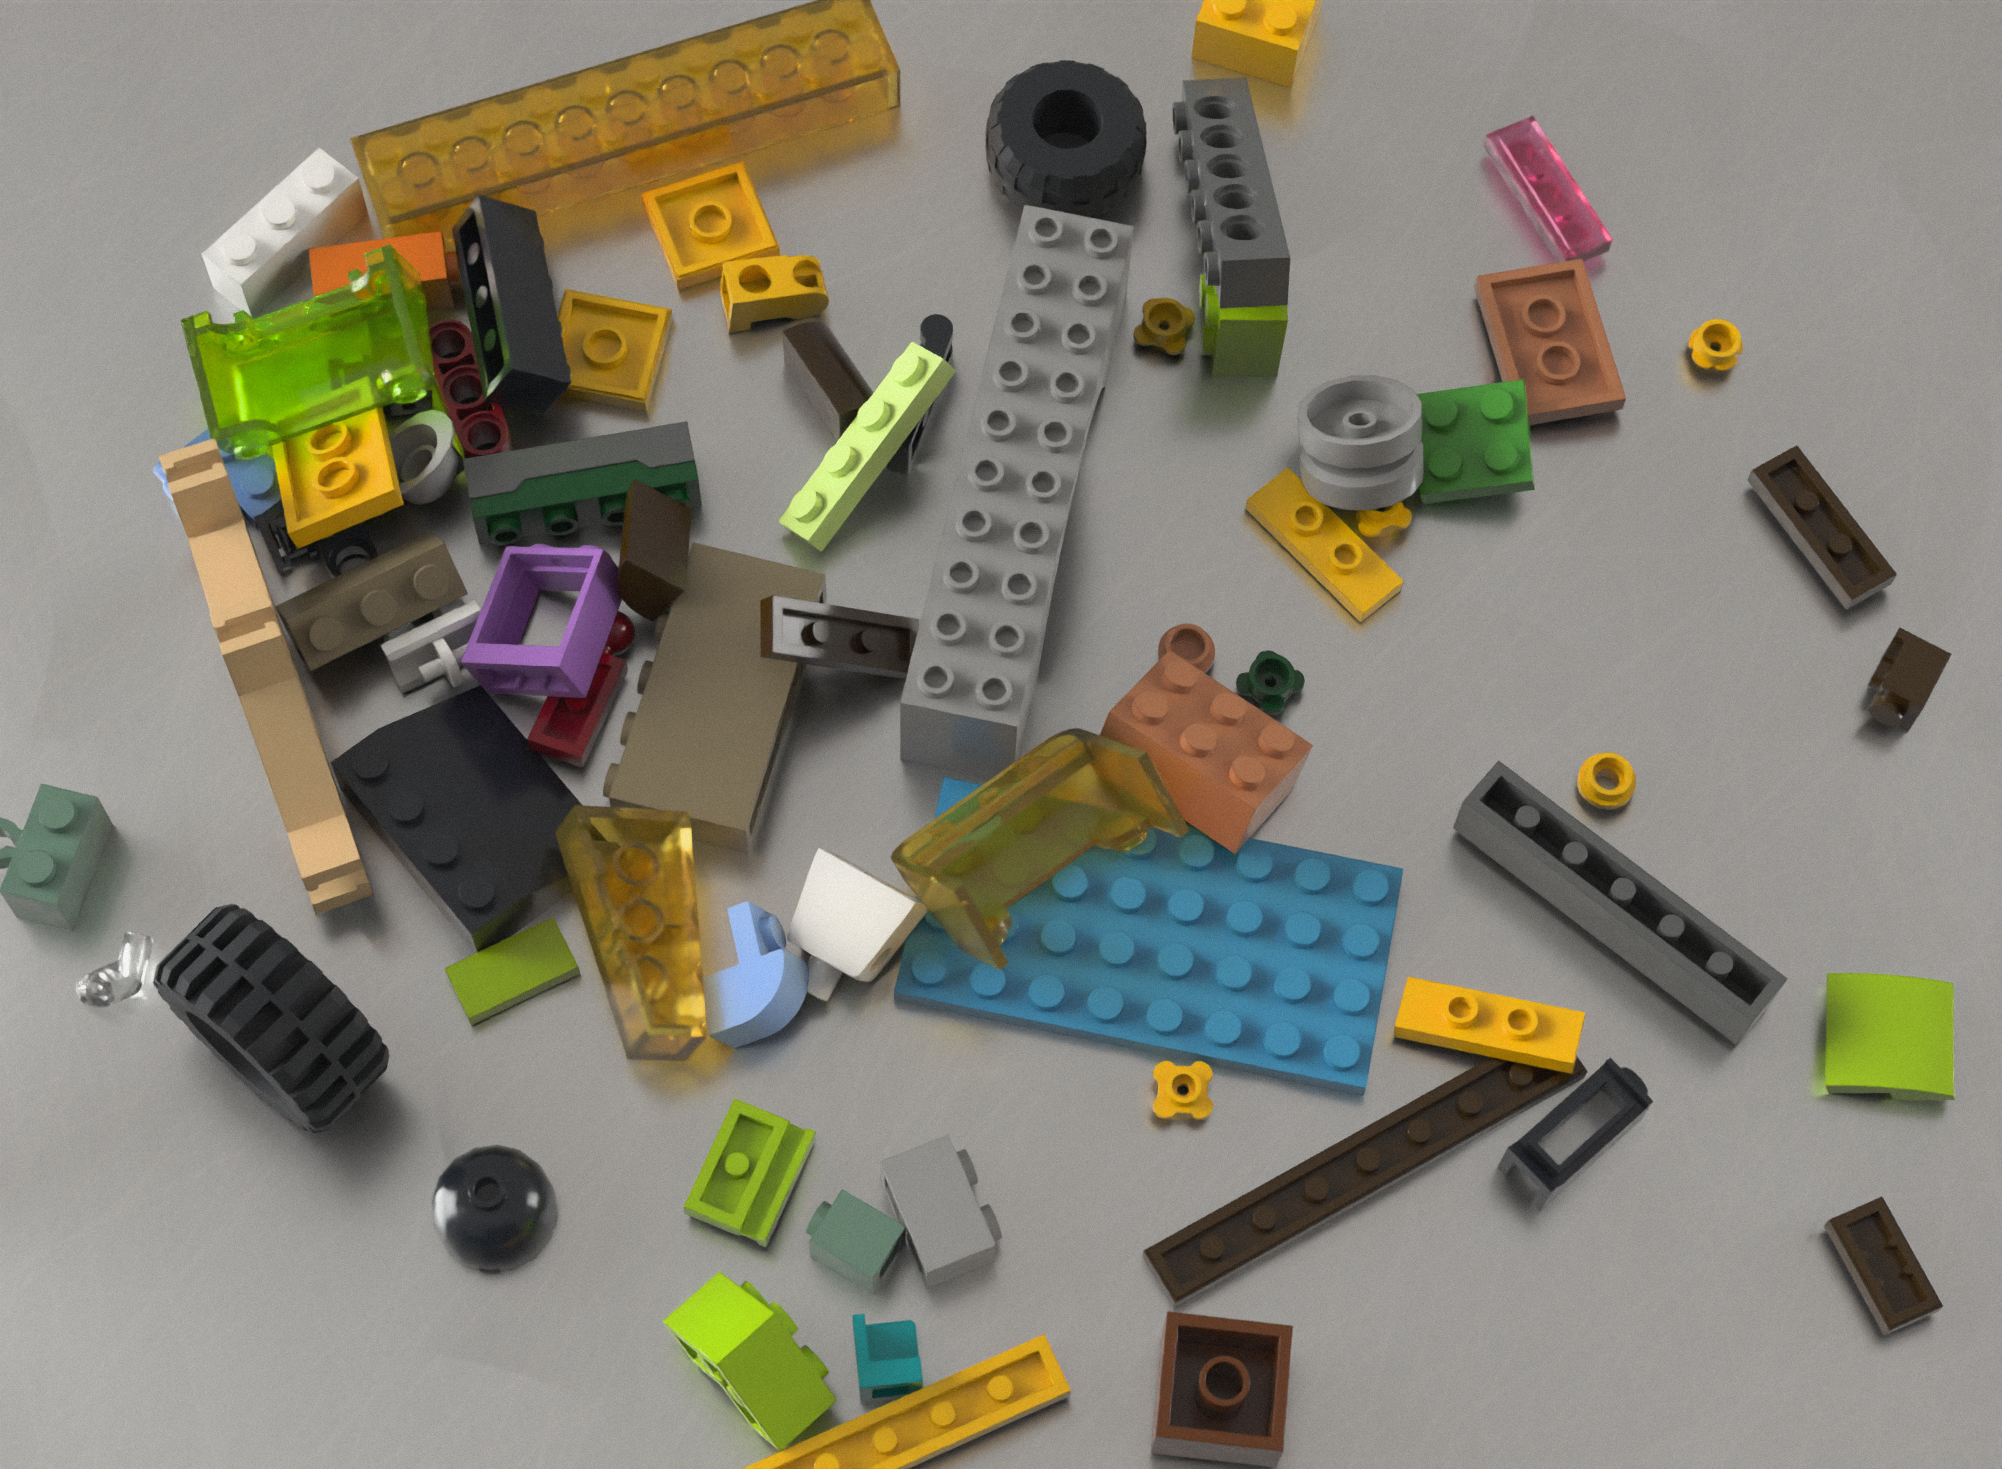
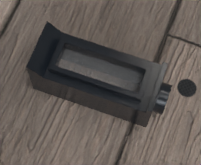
[1498,1058,1653,1211]

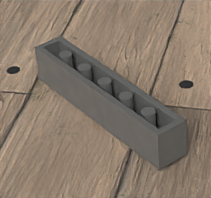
[1453,760,1788,1045]

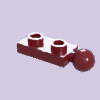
[527,611,635,768]

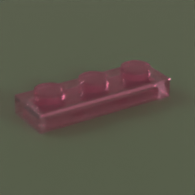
[1483,116,1613,262]

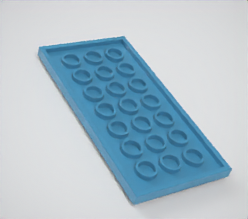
[894,777,1403,1096]

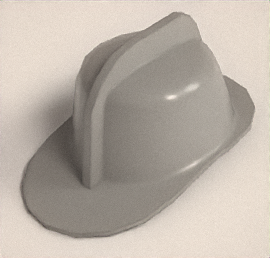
[388,410,464,505]

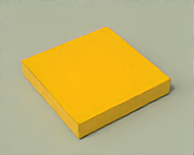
[641,162,780,290]
[557,289,673,412]

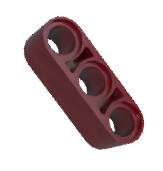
[423,319,513,459]

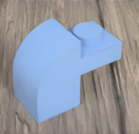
[697,901,809,1049]

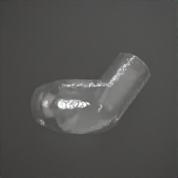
[76,932,154,1008]

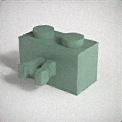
[0,783,113,931]

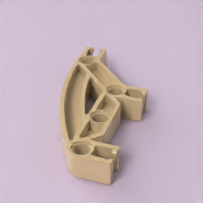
[159,438,374,915]

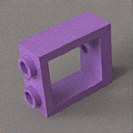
[461,544,622,698]

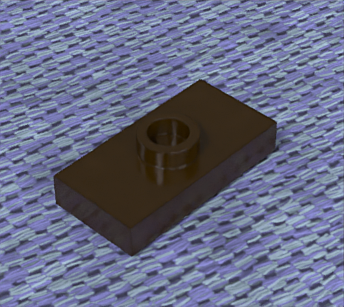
[1824,1197,1944,1336]

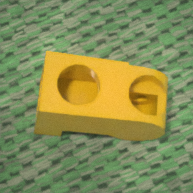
[720,255,829,333]

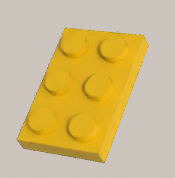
[268,380,404,549]

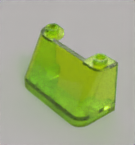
[180,244,435,460]

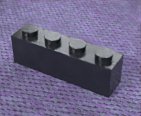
[452,194,571,415]

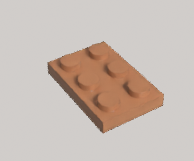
[1474,258,1626,425]

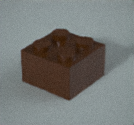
[1151,1311,1293,1468]

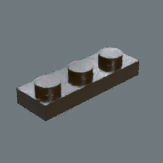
[1747,445,1897,610]
[760,595,919,679]

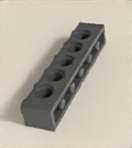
[1172,77,1290,309]

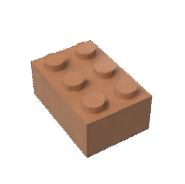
[1091,650,1313,854]

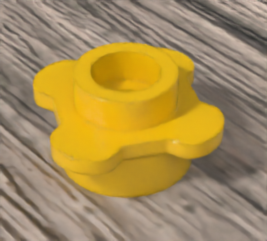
[1133,298,1195,355]
[1355,501,1412,538]
[1153,1060,1213,1120]

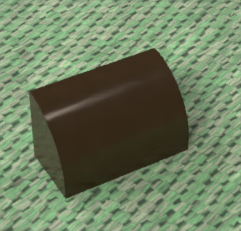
[782,322,874,442]
[617,479,692,622]

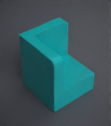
[852,1314,923,1403]

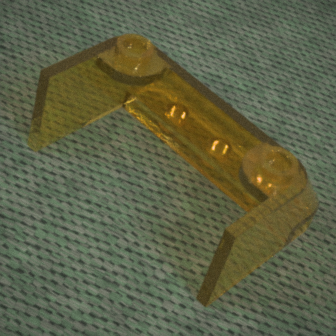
[891,728,1190,970]

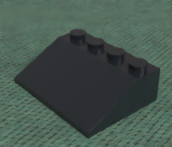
[330,685,622,953]

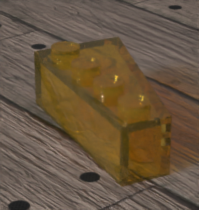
[555,805,708,1061]

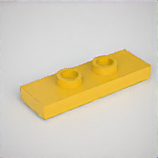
[1245,467,1404,623]
[1394,976,1585,1074]

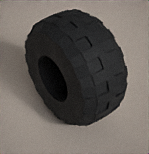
[985,60,1146,217]

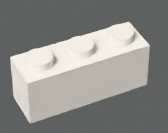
[202,148,368,319]

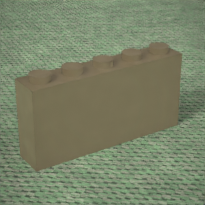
[603,542,827,853]

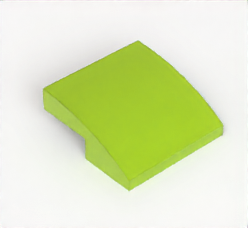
[1825,973,1955,1101]

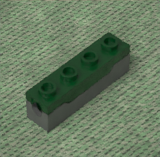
[463,421,702,545]

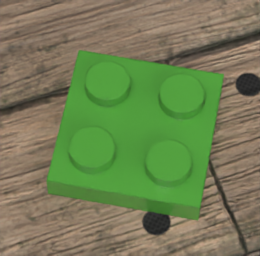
[1417,379,1535,504]

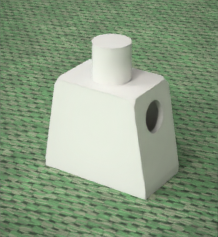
[787,848,930,1001]

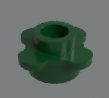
[1236,650,1305,715]

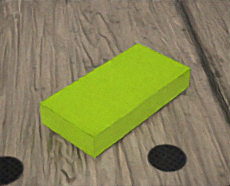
[444,917,580,1025]

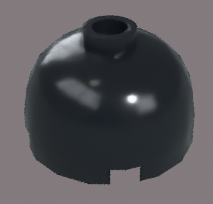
[432,1145,557,1272]

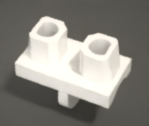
[380,598,481,694]

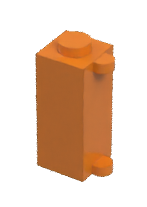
[309,230,461,324]

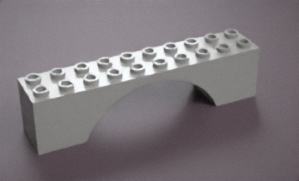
[900,205,1134,783]

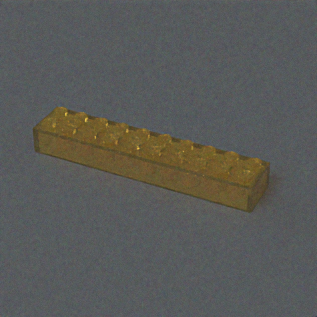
[350,0,901,244]

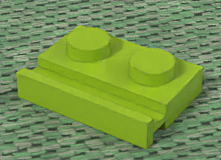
[683,1098,816,1247]

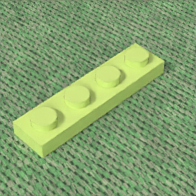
[778,342,956,552]

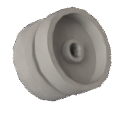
[1298,375,1424,510]

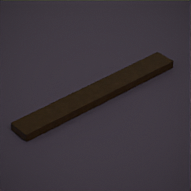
[1143,1056,1588,1308]

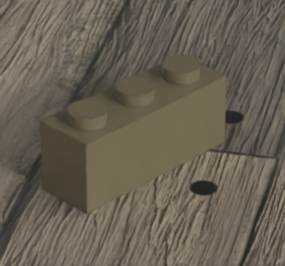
[275,531,468,671]

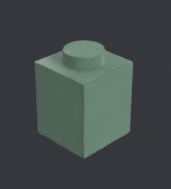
[806,1189,906,1295]

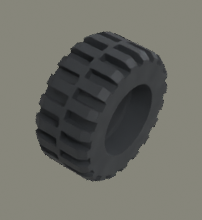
[153,904,390,1134]

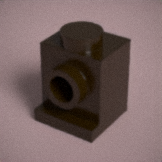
[1867,627,1952,731]

